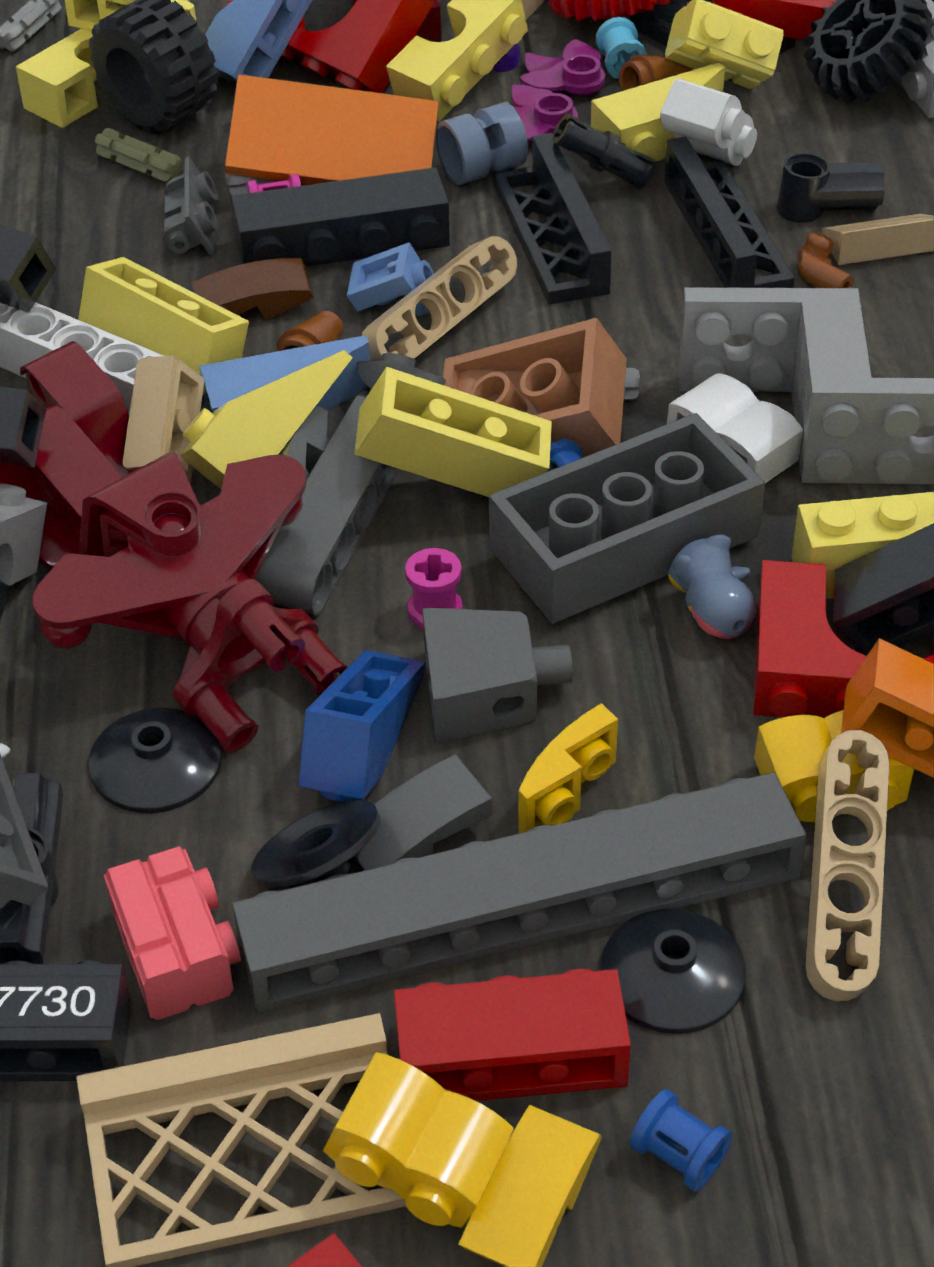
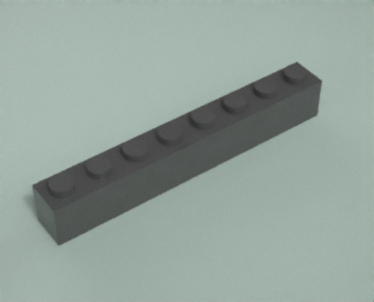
[232,772,806,1014]

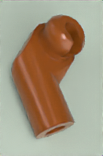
[797,232,854,288]

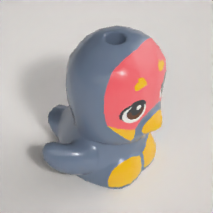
[668,534,758,639]

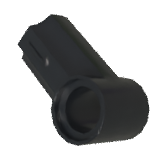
[777,152,885,222]

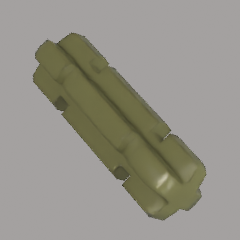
[94,128,182,183]

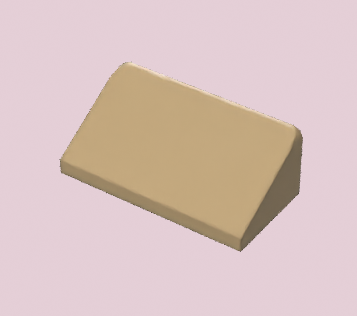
[822,214,934,265]
[122,355,205,483]

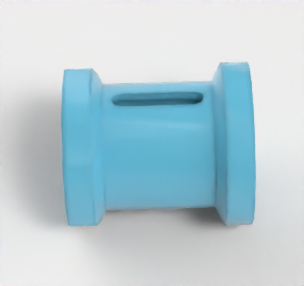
[596,17,647,79]

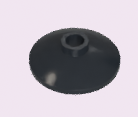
[89,707,222,813]
[251,800,381,888]
[601,909,746,1034]

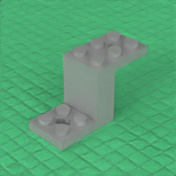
[678,287,934,484]

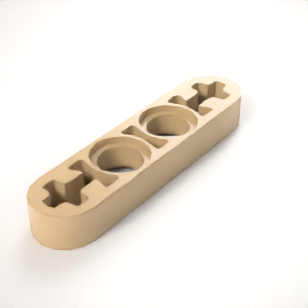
[362,236,517,361]
[806,730,889,1002]

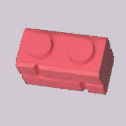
[104,846,241,1021]

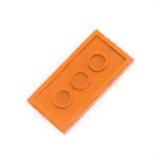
[225,74,439,185]

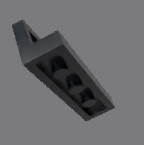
[493,133,612,305]
[664,136,795,288]

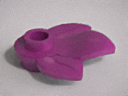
[520,39,605,97]
[511,84,578,142]

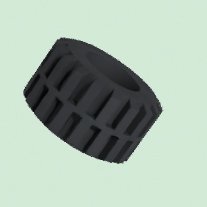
[89,0,218,133]

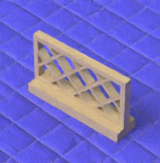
[77,1013,406,1267]

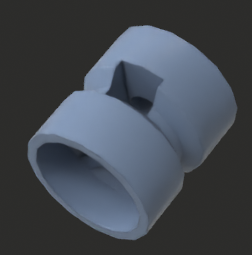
[435,102,528,185]

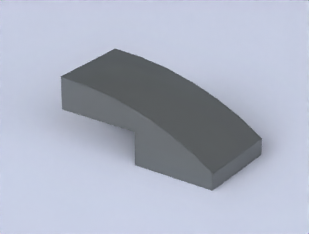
[351,754,492,872]

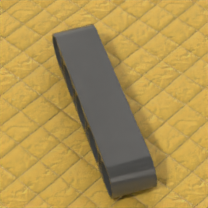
[255,395,400,616]

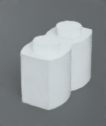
[660,78,757,166]
[667,374,803,483]

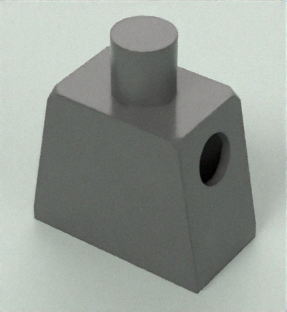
[423,608,573,743]

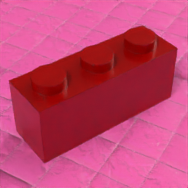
[394,969,631,1101]

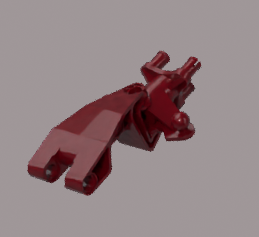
[0,341,348,753]

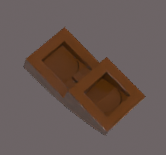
[192,258,314,321]

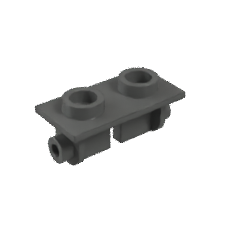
[163,156,219,256]

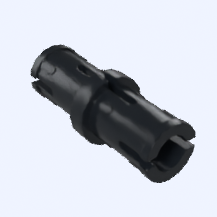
[552,113,655,189]

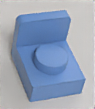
[347,243,434,316]

